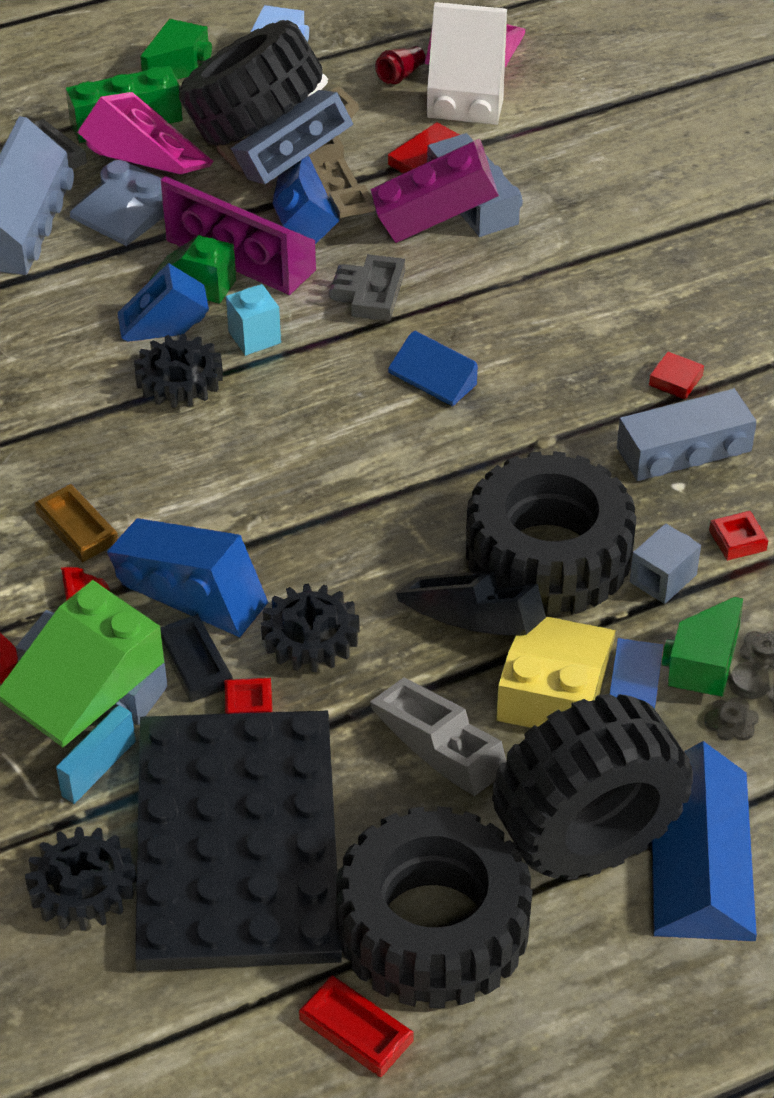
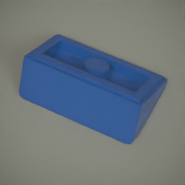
[388,331,478,407]

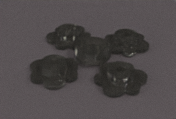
[704,631,774,741]

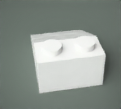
[427,2,507,125]

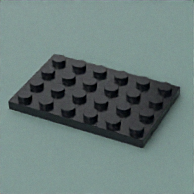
[135,710,342,971]

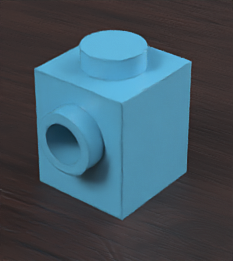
[226,284,281,356]

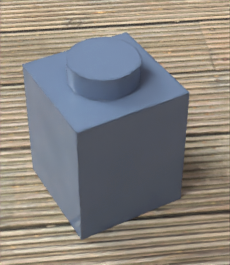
[630,523,701,604]

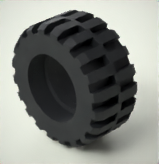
[179,20,322,146]
[466,451,637,617]
[492,694,693,880]
[336,806,532,1008]

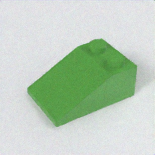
[0,580,164,747]

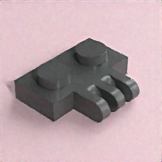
[329,254,405,321]

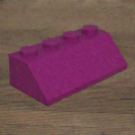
[161,176,316,295]

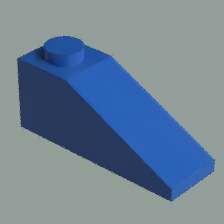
[273,155,340,244]

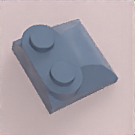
[70,160,164,246]

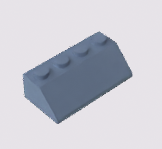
[0,116,74,275]

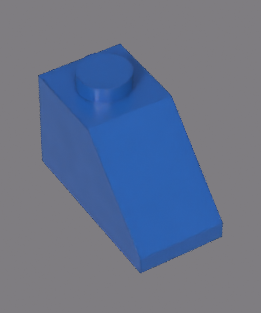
[117,263,209,342]

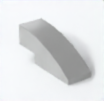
[370,677,506,796]

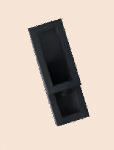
[396,570,546,635]

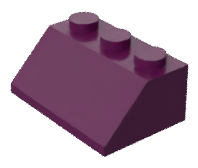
[370,138,499,243]

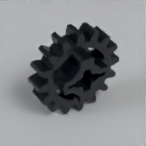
[134,334,223,408]
[261,584,360,672]
[25,827,137,931]

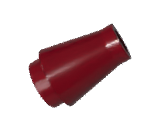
[375,46,426,84]

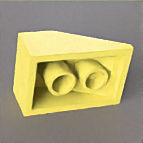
[496,616,616,728]

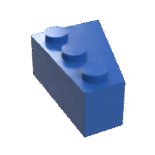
[107,518,269,638]

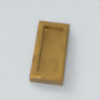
[35,484,118,563]

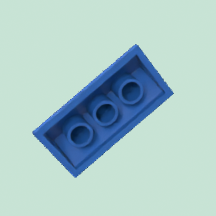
[651,741,757,941]

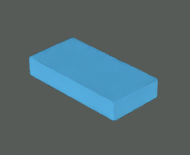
[56,705,136,804]

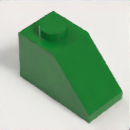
[140,19,212,80]
[150,235,236,304]
[662,597,743,697]

